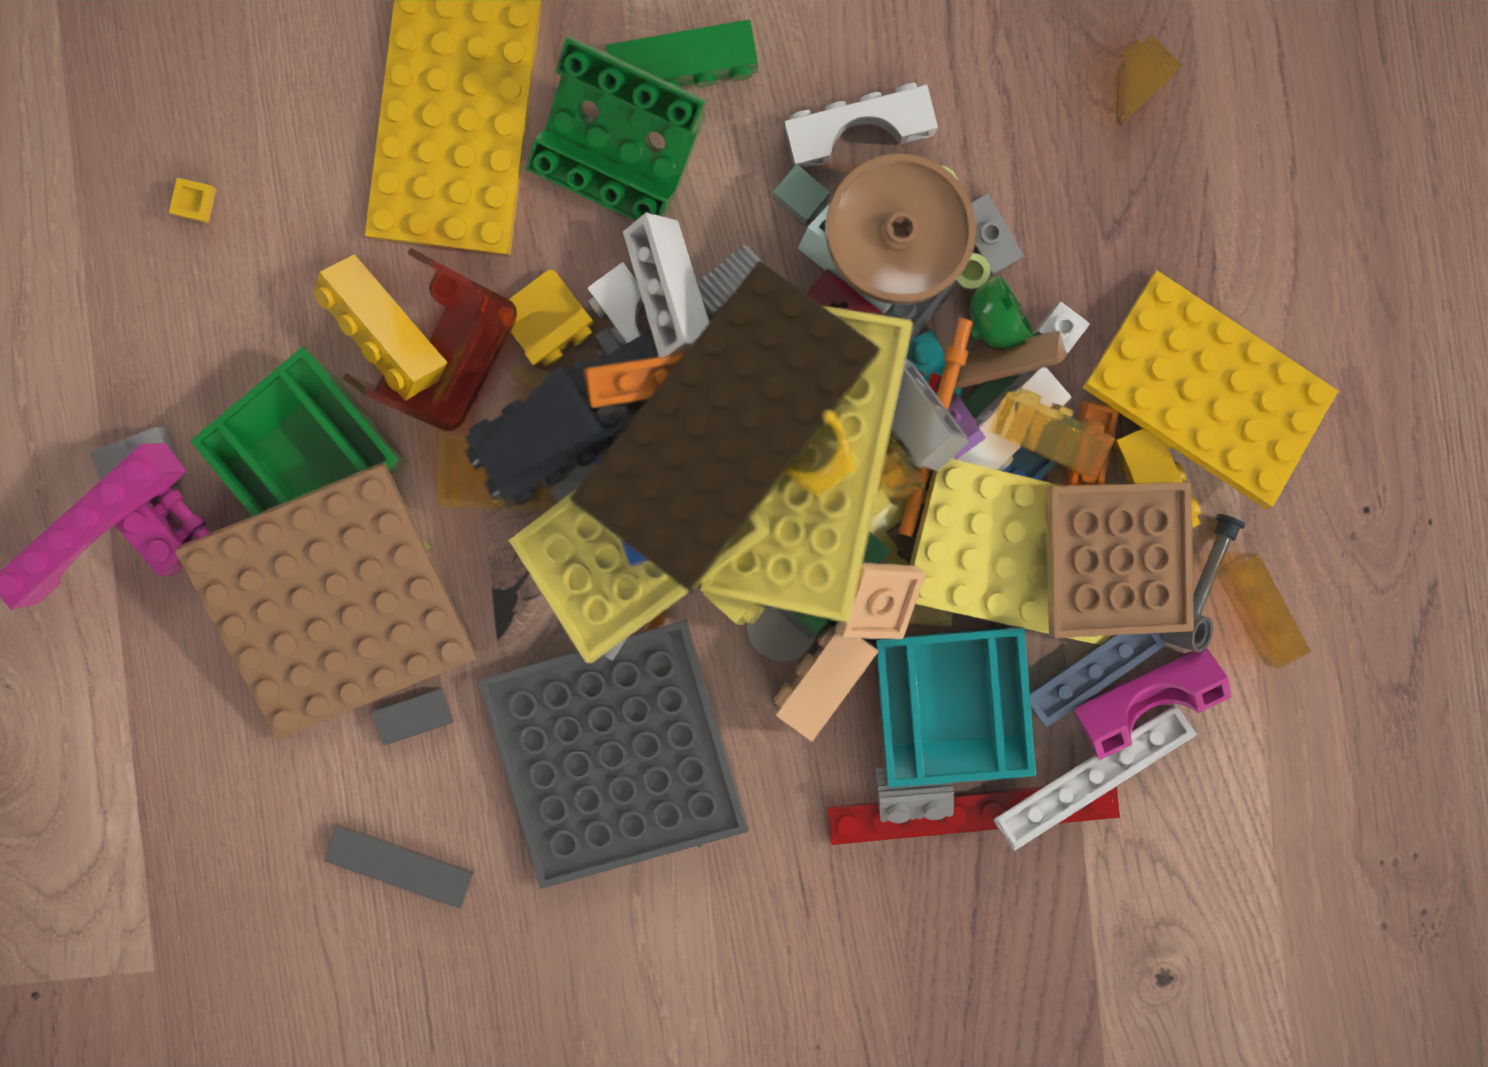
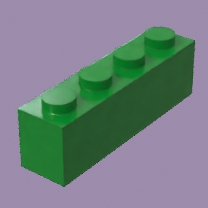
[606,19,758,88]

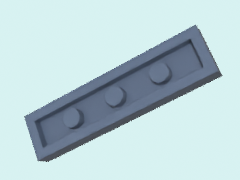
[1030,633,1166,728]

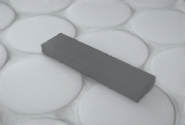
[324,824,474,908]

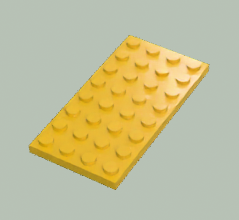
[365,0,543,256]

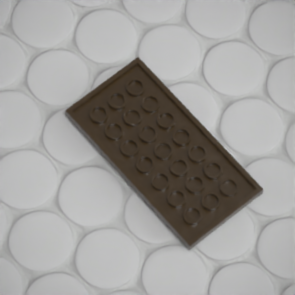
[569,260,881,594]

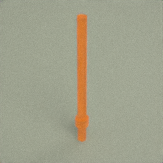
[898,318,973,537]

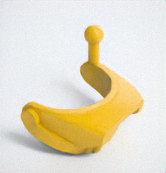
[786,410,856,497]

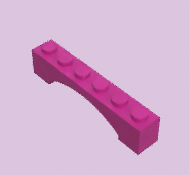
[0,443,187,610]

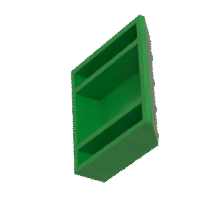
[190,346,407,516]

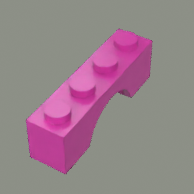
[1074,648,1232,760]

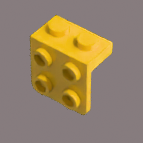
[497,270,596,369]

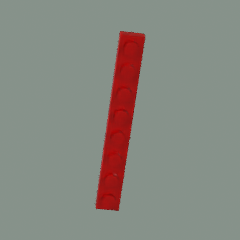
[827,786,1120,845]

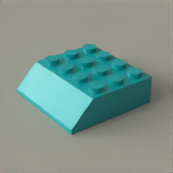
[873,626,1036,788]

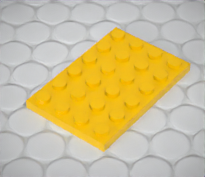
[1082,270,1338,510]

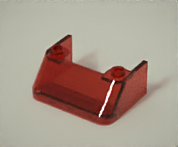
[343,247,517,431]

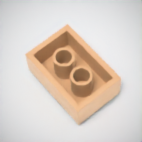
[774,623,878,742]

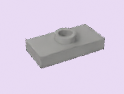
[972,193,1024,276]

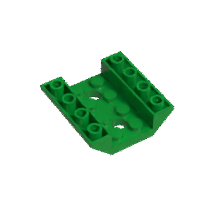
[525,36,706,221]

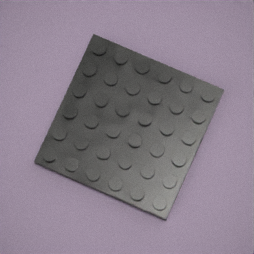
[478,619,749,889]

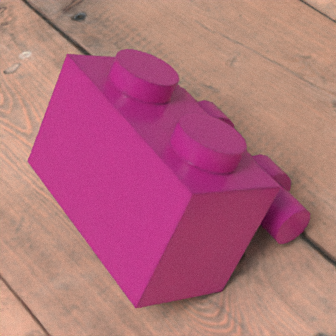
[115,487,210,577]

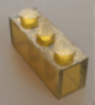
[988,388,1115,479]
[1217,553,1311,669]

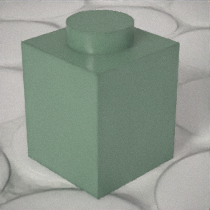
[773,164,830,227]

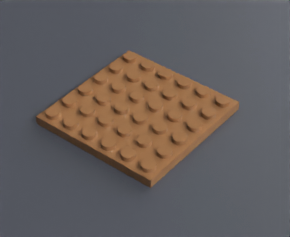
[175,462,477,741]

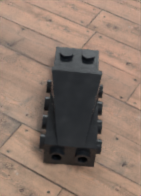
[464,329,659,509]

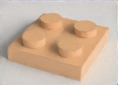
[835,563,926,639]

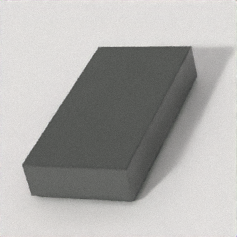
[372,688,454,746]

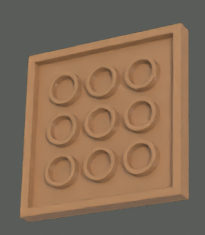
[1046,483,1194,638]

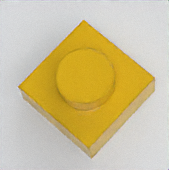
[169,178,217,224]

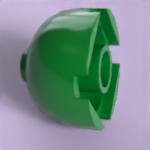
[969,275,1035,349]

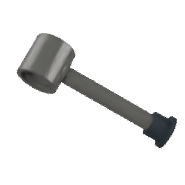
[1161,514,1246,653]

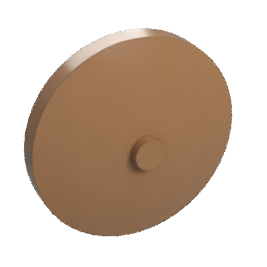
[825,154,976,305]

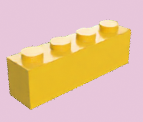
[313,254,447,401]

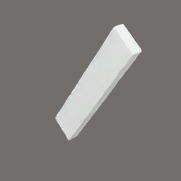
[993,704,1197,852]

